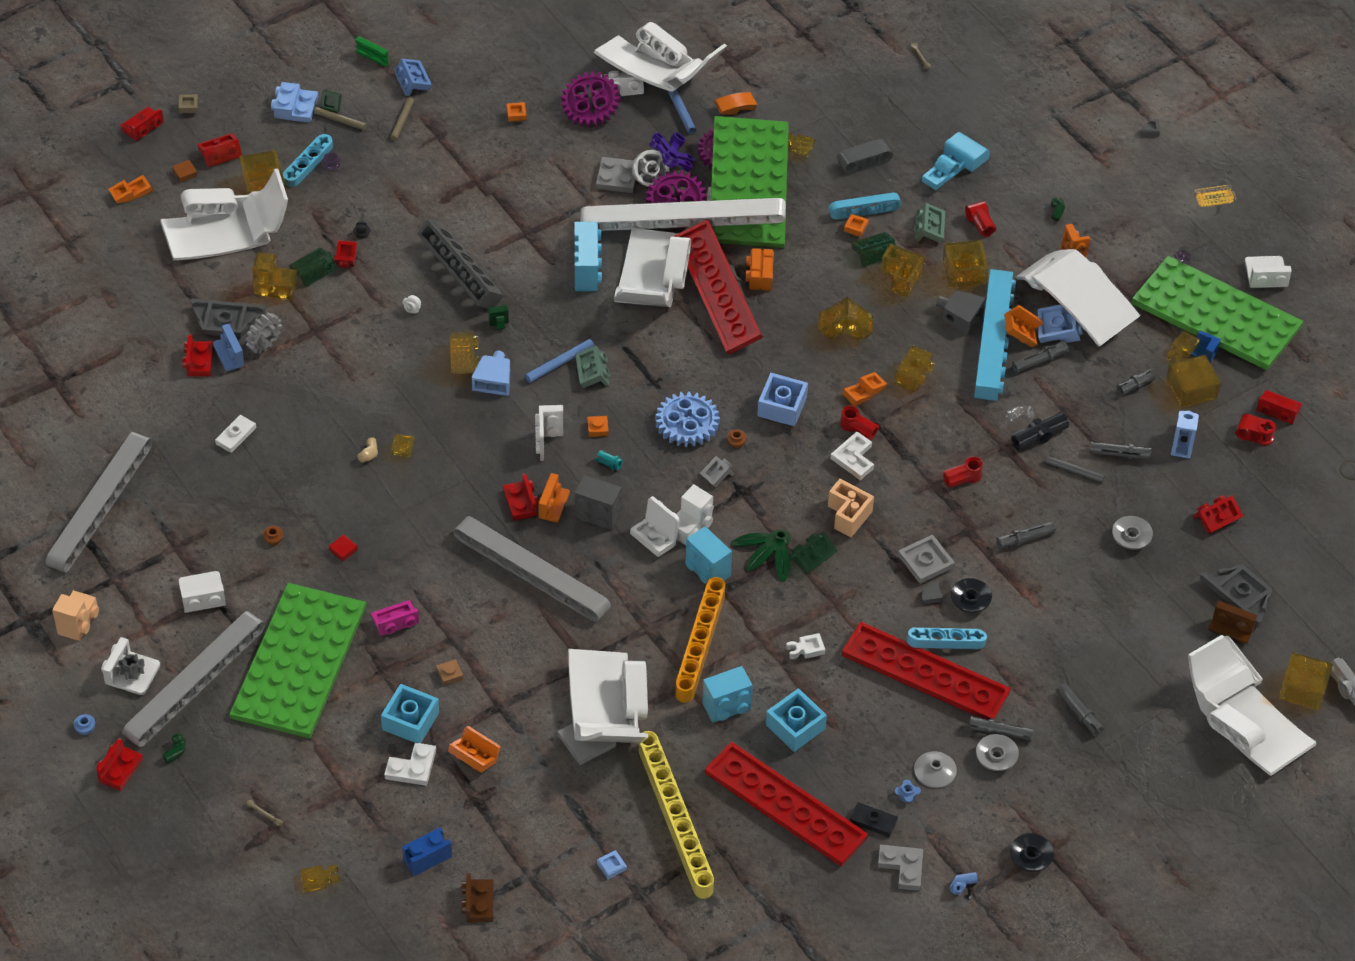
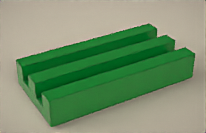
[355,36,389,67]

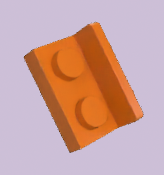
[1060,224,1091,258]
[538,473,570,523]

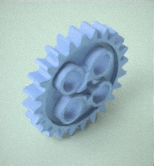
[655,391,720,447]

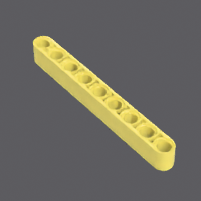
[639,731,714,899]

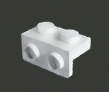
[604,71,644,96]

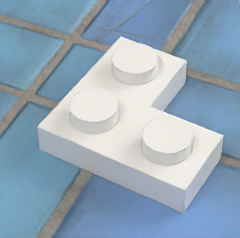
[830,432,874,481]
[384,743,436,786]

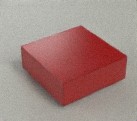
[329,534,358,561]

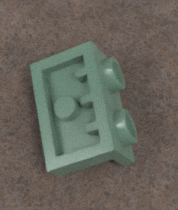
[914,203,945,243]
[575,346,610,388]

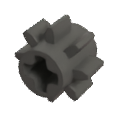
[119,654,145,680]

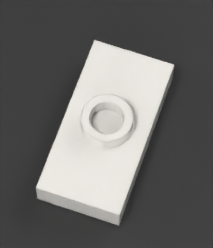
[215,415,256,453]

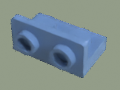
[395,58,432,96]
[213,324,245,372]

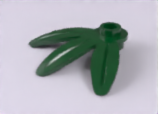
[731,529,791,582]

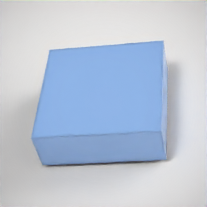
[597,850,627,879]

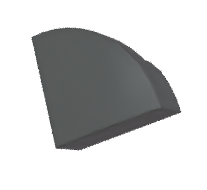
[1141,119,1160,137]
[922,581,943,605]

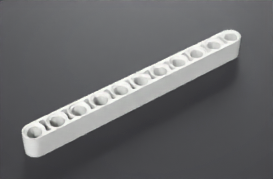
[580,198,786,231]

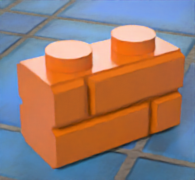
[745,248,774,291]

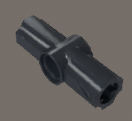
[1011,412,1069,450]

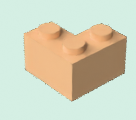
[828,479,874,538]
[52,590,99,641]

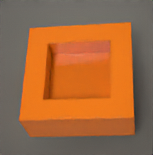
[506,102,527,122]
[844,214,869,237]
[587,416,608,437]

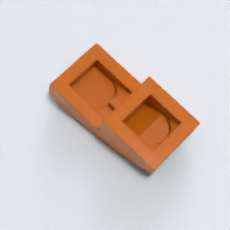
[714,92,758,115]
[108,175,153,203]
[842,372,887,407]

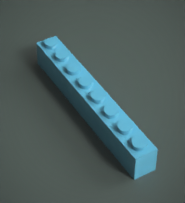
[974,269,1016,401]

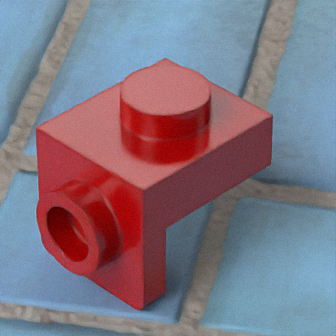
[334,240,358,268]

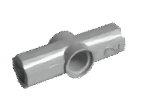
[1326,657,1355,705]

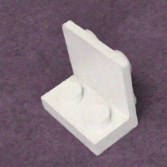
[535,405,563,461]

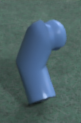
[950,872,978,895]

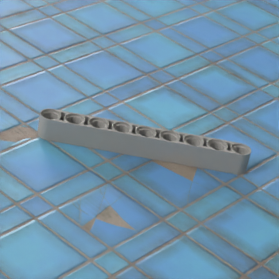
[46,432,152,573]
[453,516,611,622]
[122,611,265,747]

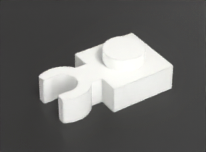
[786,633,825,659]

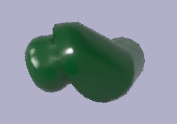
[1051,197,1065,221]
[162,733,186,764]

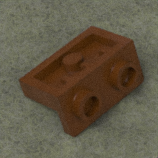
[1208,601,1257,644]
[462,873,493,922]

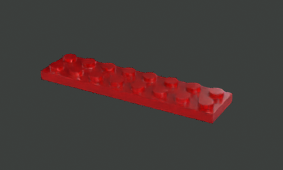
[674,219,763,355]
[841,621,1011,720]
[705,741,868,867]

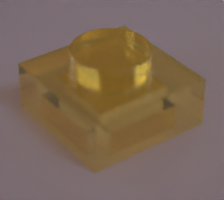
[391,434,415,457]

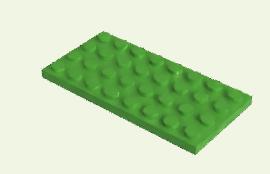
[710,116,789,248]
[1131,256,1304,371]
[230,583,367,739]

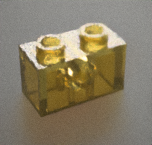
[894,345,935,392]

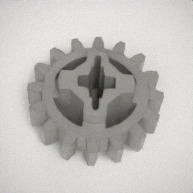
[245,312,282,353]

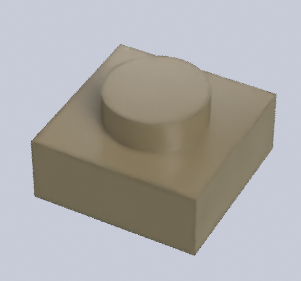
[179,94,198,113]

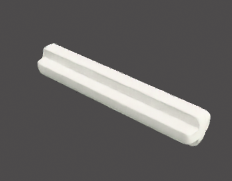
[1225,636,1263,687]

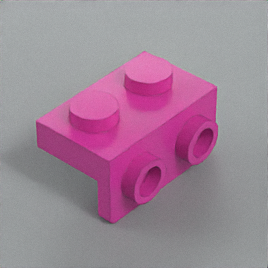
[371,600,419,636]

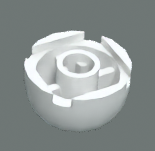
[632,150,669,187]

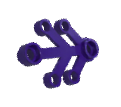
[649,132,695,172]

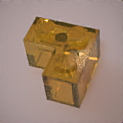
[881,244,925,298]
[252,252,298,300]
[818,297,874,342]
[450,331,479,374]

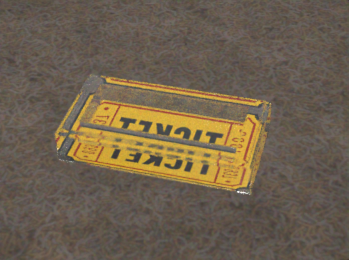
[1194,184,1236,207]

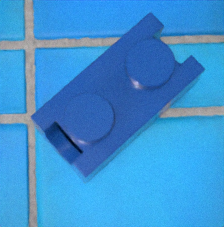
[402,827,452,876]

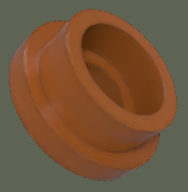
[727,429,747,448]
[263,526,283,545]

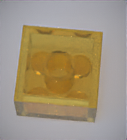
[239,150,284,195]
[943,240,989,287]
[1166,355,1221,407]
[1279,652,1333,710]

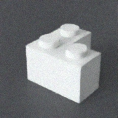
[676,484,714,545]

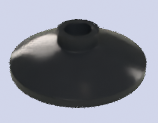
[951,578,992,613]
[1010,833,1054,872]

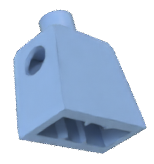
[472,351,510,396]
[1171,411,1199,459]

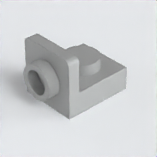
[700,456,735,488]

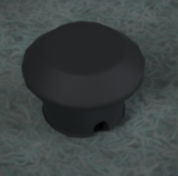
[353,221,370,237]

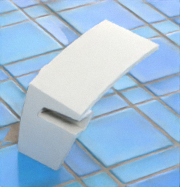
[594,22,727,92]
[160,169,288,260]
[614,228,691,308]
[1015,249,1140,347]
[1188,635,1316,776]
[568,649,648,743]

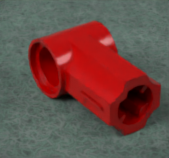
[965,201,996,237]
[840,406,879,440]
[942,456,983,488]

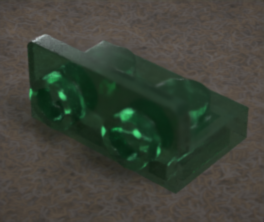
[851,232,897,266]
[288,248,337,286]
[789,532,838,575]

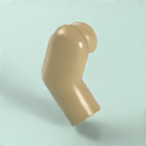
[357,438,378,463]

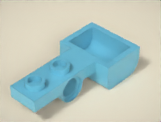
[922,132,990,190]

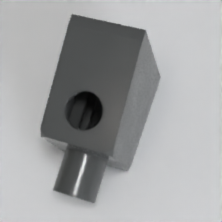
[936,290,985,335]

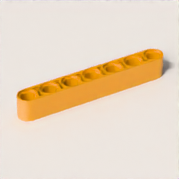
[676,577,725,703]

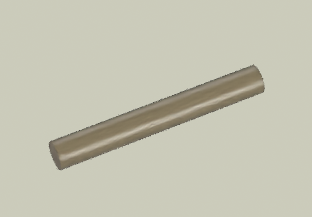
[390,97,414,141]
[314,107,366,130]

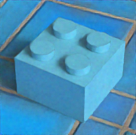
[685,526,732,584]
[702,666,753,723]
[381,684,439,743]
[766,688,827,752]

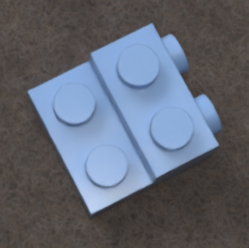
[271,82,319,123]
[1038,304,1084,343]

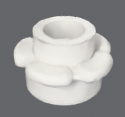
[403,295,421,314]

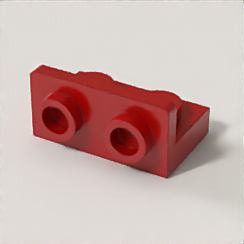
[120,106,164,141]
[197,133,242,167]
[182,334,214,376]
[1256,390,1302,424]
[503,474,539,521]
[1193,495,1243,534]
[96,738,143,791]

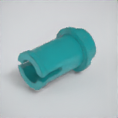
[596,450,623,471]

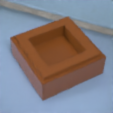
[172,160,198,183]

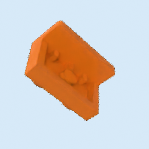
[1004,305,1043,348]
[448,726,501,773]

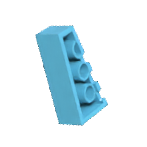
[575,222,602,291]

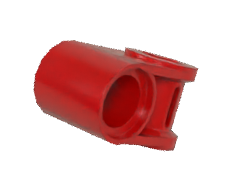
[1235,414,1276,446]

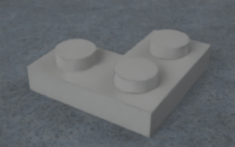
[878,845,923,891]

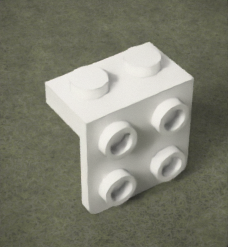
[1245,256,1292,288]
[630,496,680,557]
[179,571,226,613]
[101,637,160,695]

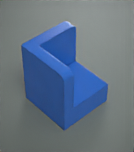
[1189,331,1221,364]

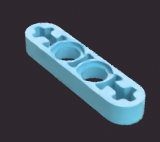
[283,134,333,187]
[828,193,901,219]
[906,628,987,649]

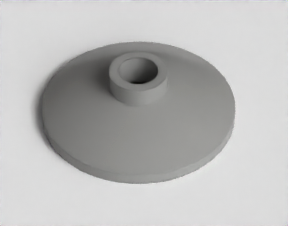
[1112,516,1153,550]
[976,734,1019,771]
[914,751,957,789]

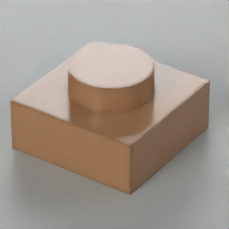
[436,659,464,686]

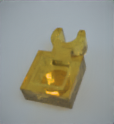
[788,132,815,156]
[1167,331,1200,365]
[300,865,340,893]

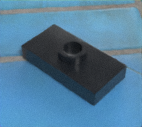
[850,802,898,837]

